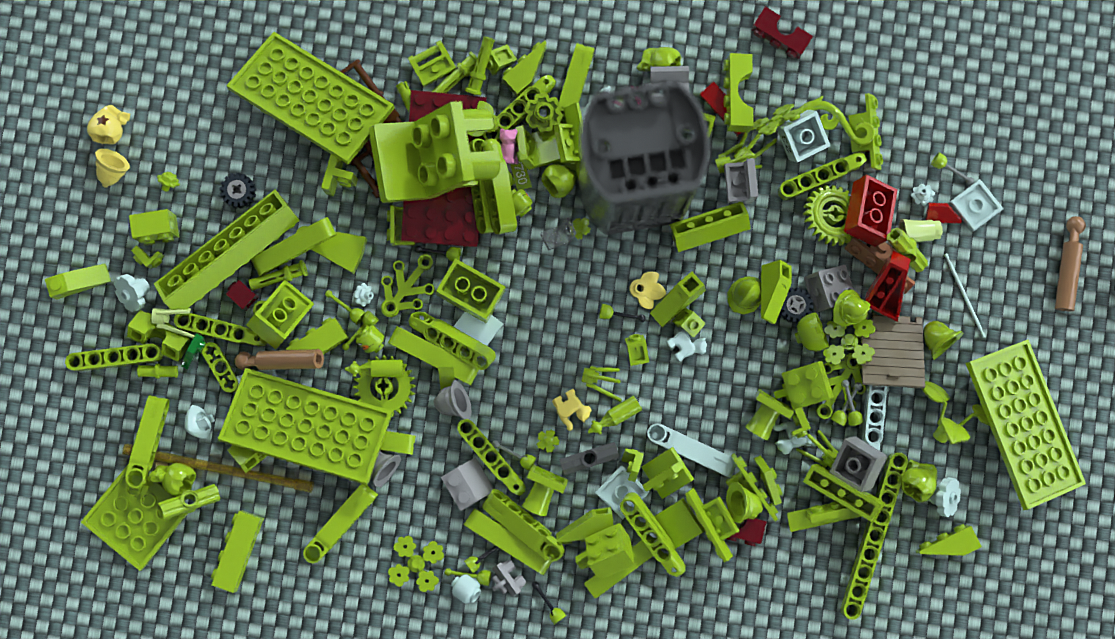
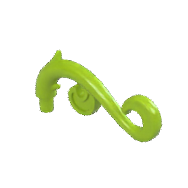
[800,96,875,145]

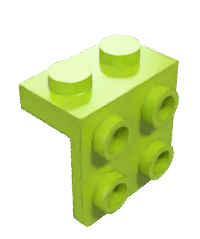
[515,125,560,170]

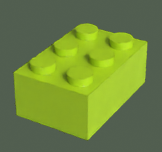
[436,258,506,323]

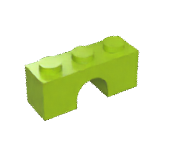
[127,310,191,362]

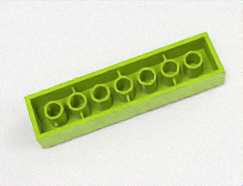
[154,189,300,316]

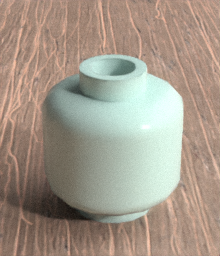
[451,574,481,604]

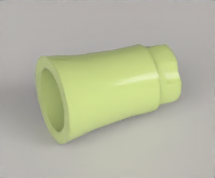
[898,219,943,242]

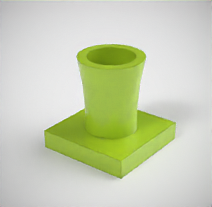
[745,389,794,440]
[522,464,568,516]

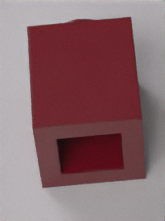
[226,280,259,311]

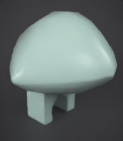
[184,405,215,439]

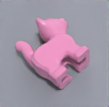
[499,129,519,164]

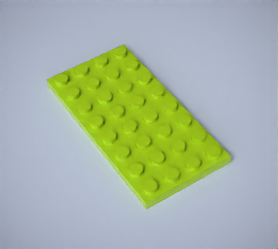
[226,32,395,164]
[965,339,1086,510]
[218,368,393,485]

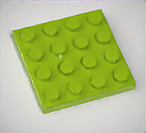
[81,464,188,571]

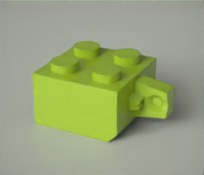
[773,361,834,410]
[575,523,635,579]

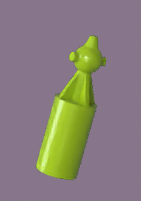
[345,360,404,377]
[588,395,642,435]

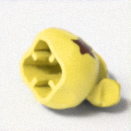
[87,105,130,145]

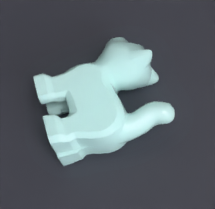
[666,330,707,362]
[773,421,812,454]

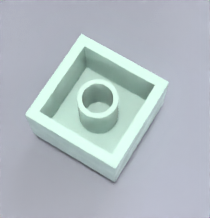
[777,110,831,162]

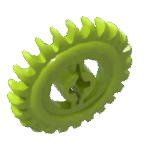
[803,185,853,246]
[353,355,416,417]

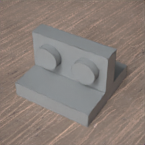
[650,66,689,102]
[724,158,758,204]

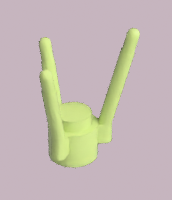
[152,308,195,339]

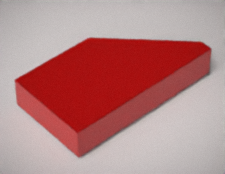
[925,203,962,223]

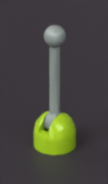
[931,152,974,185]
[842,380,864,426]
[830,382,862,427]
[492,440,536,471]

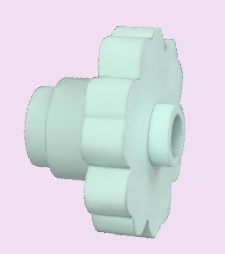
[114,274,150,312]
[928,477,961,517]

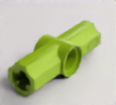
[887,228,928,273]
[158,484,220,520]

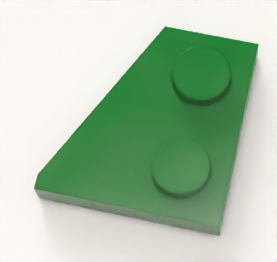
[181,333,207,370]

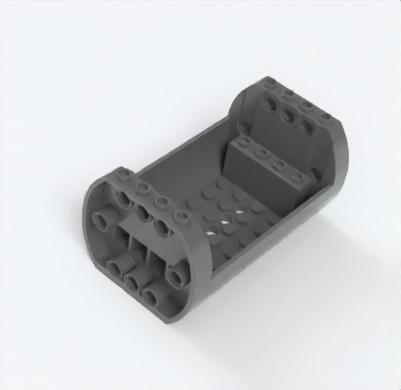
[578,80,710,235]

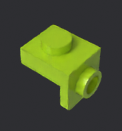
[131,245,165,269]

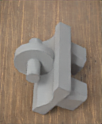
[492,560,526,597]

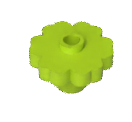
[524,93,563,133]

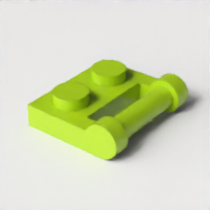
[408,40,456,87]

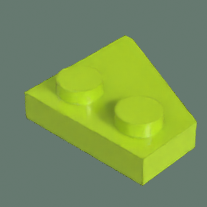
[754,455,782,506]

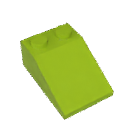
[246,280,314,350]

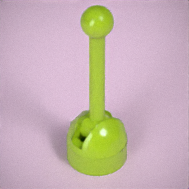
[325,290,366,325]
[342,310,379,351]
[444,568,492,586]

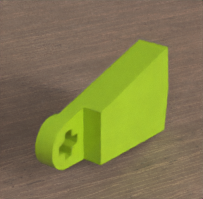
[296,226,367,274]

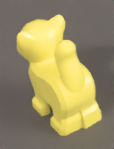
[552,389,592,431]

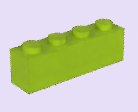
[670,202,751,252]
[803,463,885,522]
[211,510,264,593]

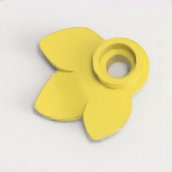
[629,271,666,309]

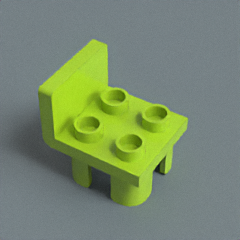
[369,102,500,203]

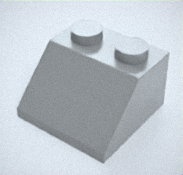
[441,457,494,511]

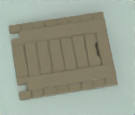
[861,314,925,388]

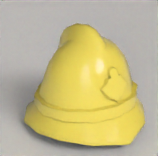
[95,149,130,188]

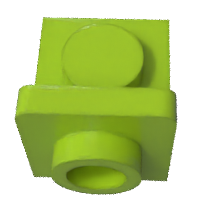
[486,44,517,75]
[672,308,705,337]
[625,334,649,366]
[790,407,811,439]
[622,448,644,482]

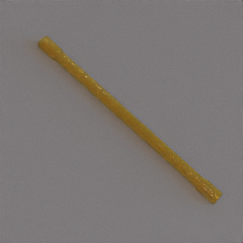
[122,443,314,493]

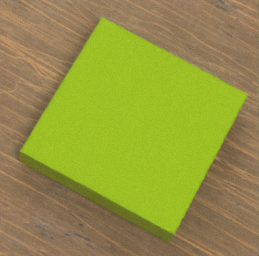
[654,498,705,549]

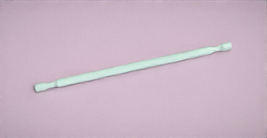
[944,254,986,338]

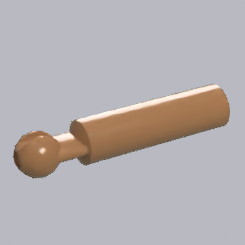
[1055,216,1086,312]
[235,349,324,370]

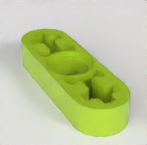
[202,342,239,393]

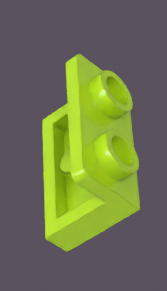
[387,205,415,246]

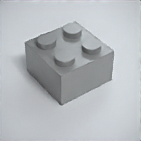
[829,436,887,492]

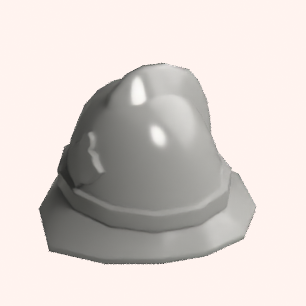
[434,380,472,420]
[370,451,401,487]

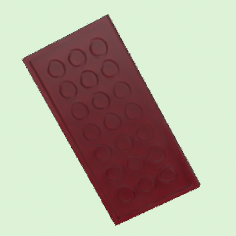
[401,90,487,248]

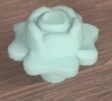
[911,183,935,206]
[354,283,374,306]

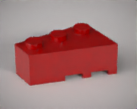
[865,251,911,322]

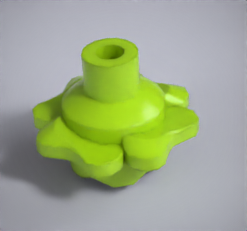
[157,171,180,192]

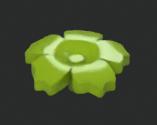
[569,217,591,240]
[536,429,560,453]

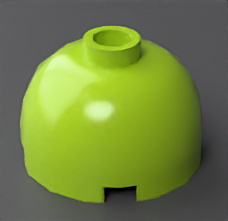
[795,312,829,352]

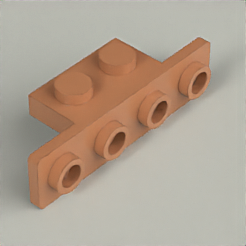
[845,237,915,294]

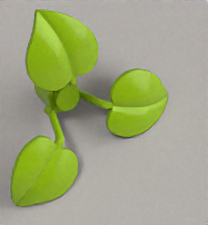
[921,381,990,445]

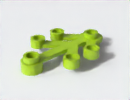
[381,254,435,318]
[816,353,866,419]

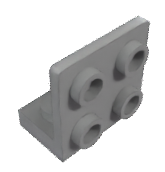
[804,265,854,313]

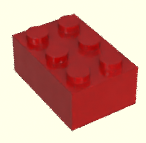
[844,175,898,247]

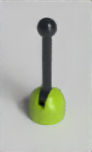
[415,245,461,262]
[599,304,646,322]
[464,545,499,573]
[532,581,567,625]

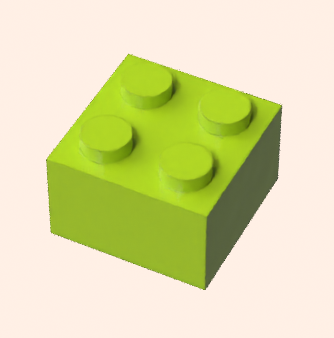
[129,209,179,246]

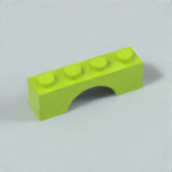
[723,53,754,132]

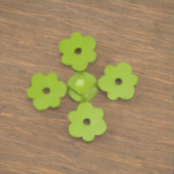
[751,104,803,135]
[823,318,876,365]
[388,536,444,592]

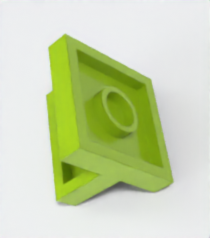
[321,154,358,196]
[641,447,694,499]

